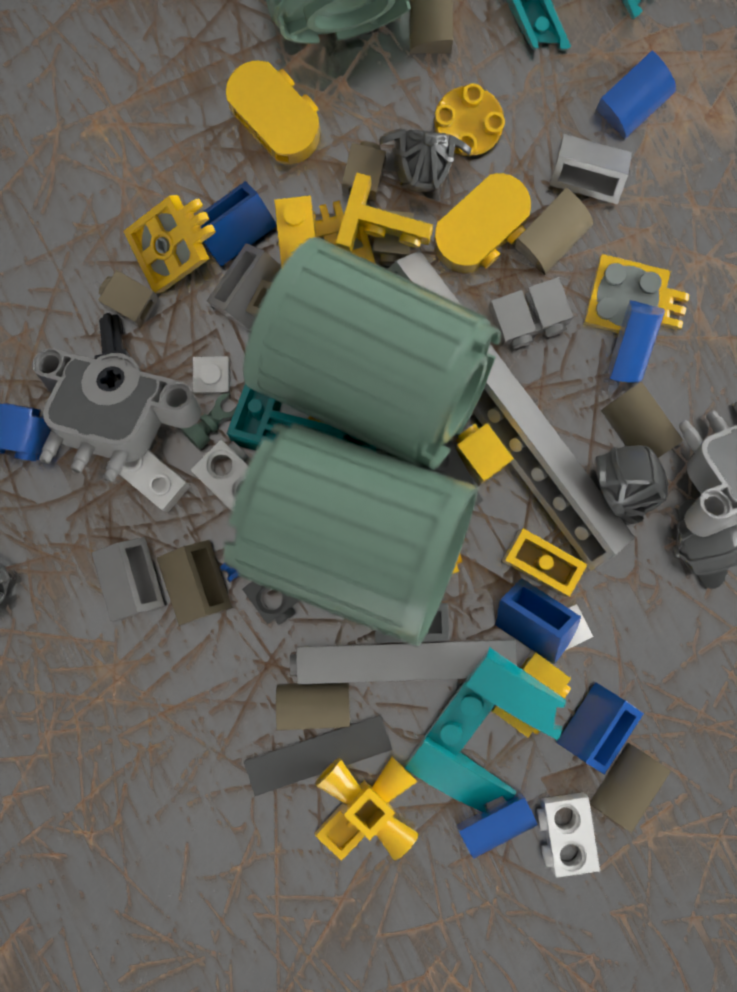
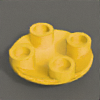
[434,83,505,156]

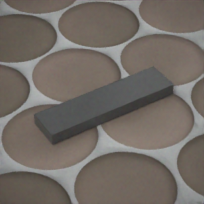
[244,714,392,796]

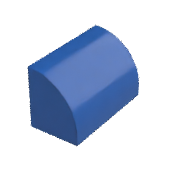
[596,50,676,139]
[200,181,277,266]
[609,300,665,382]
[495,578,581,664]
[556,682,644,775]
[457,792,538,859]

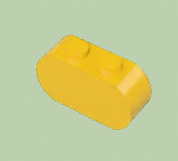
[226,60,320,165]
[434,173,531,273]

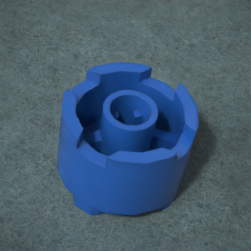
[0,403,51,461]

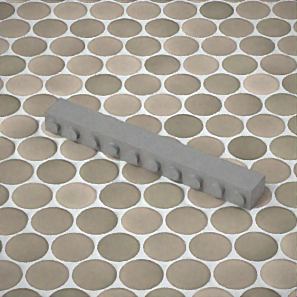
[387,250,635,571]

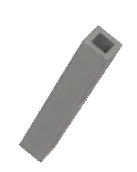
[290,639,517,684]

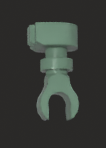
[179,393,237,450]

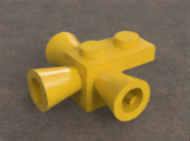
[314,756,419,861]

